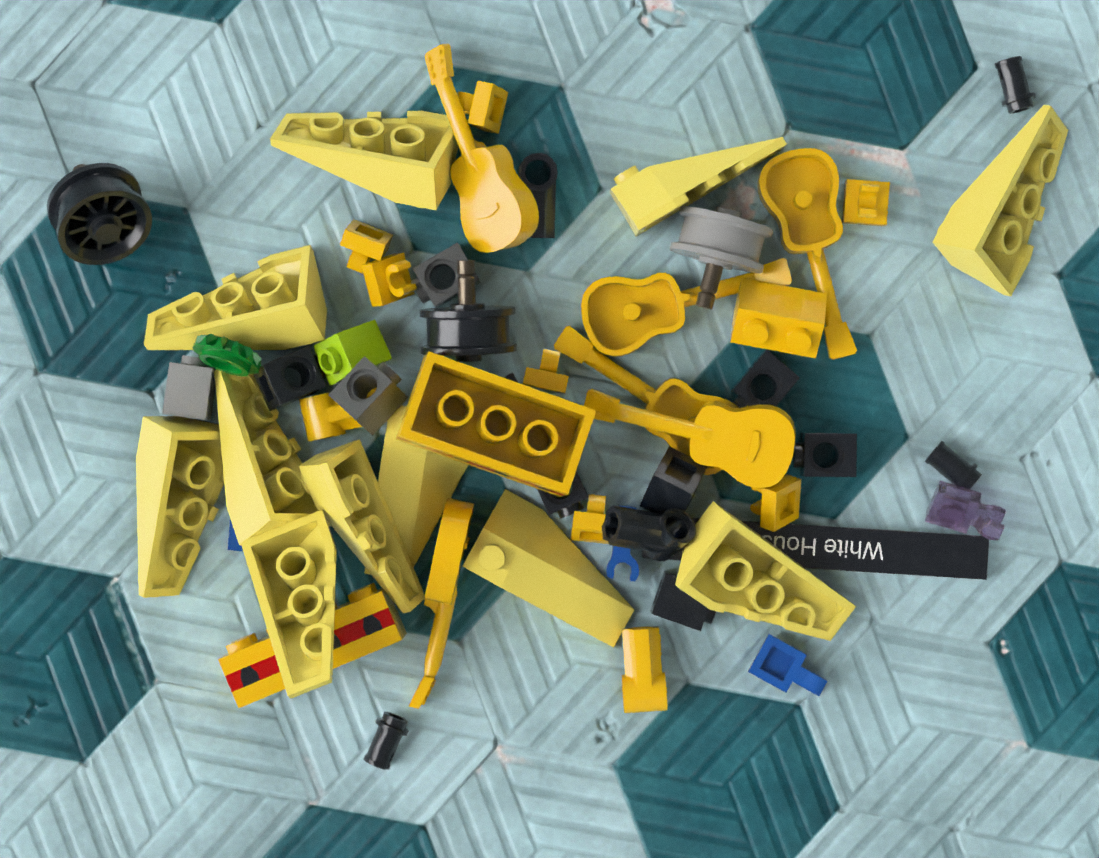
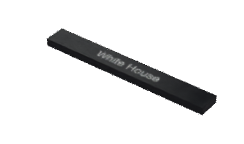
[642,518,989,580]

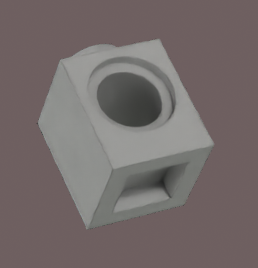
[162,355,216,420]

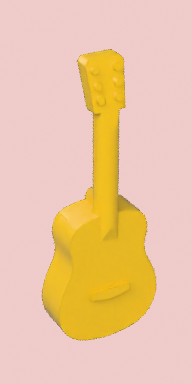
[425,43,539,253]
[757,148,857,360]
[581,258,792,357]
[554,326,739,475]
[584,388,796,488]
[409,498,475,709]

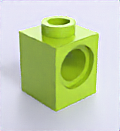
[313,319,392,386]

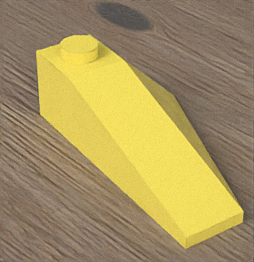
[933,105,1068,296]
[270,111,458,210]
[144,245,327,350]
[214,369,331,545]
[364,405,468,574]
[299,439,425,614]
[462,489,634,647]
[675,501,856,641]

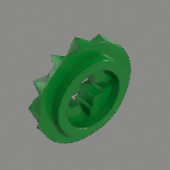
[193,334,262,376]

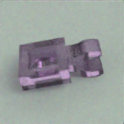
[925,480,1006,540]

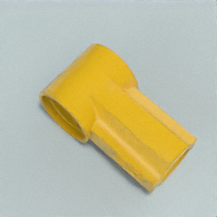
[299,388,388,442]
[622,626,668,713]

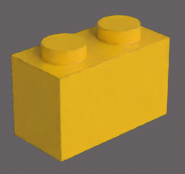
[730,278,827,358]

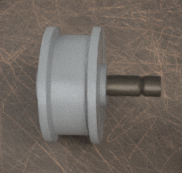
[670,206,773,310]

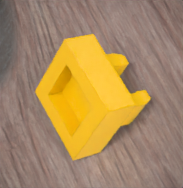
[457,81,508,134]
[842,179,890,226]
[340,219,393,274]
[361,252,417,307]
[523,349,569,394]
[750,474,801,532]
[571,494,609,544]

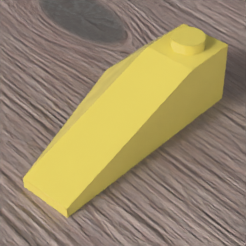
[610,137,787,237]
[136,416,224,598]
[240,510,337,699]

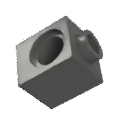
[411,242,481,308]
[328,356,408,436]

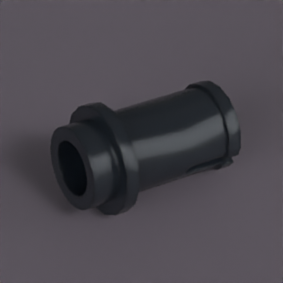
[995,56,1036,114]
[925,441,982,494]
[363,711,409,770]

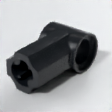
[517,153,558,238]
[601,505,696,561]

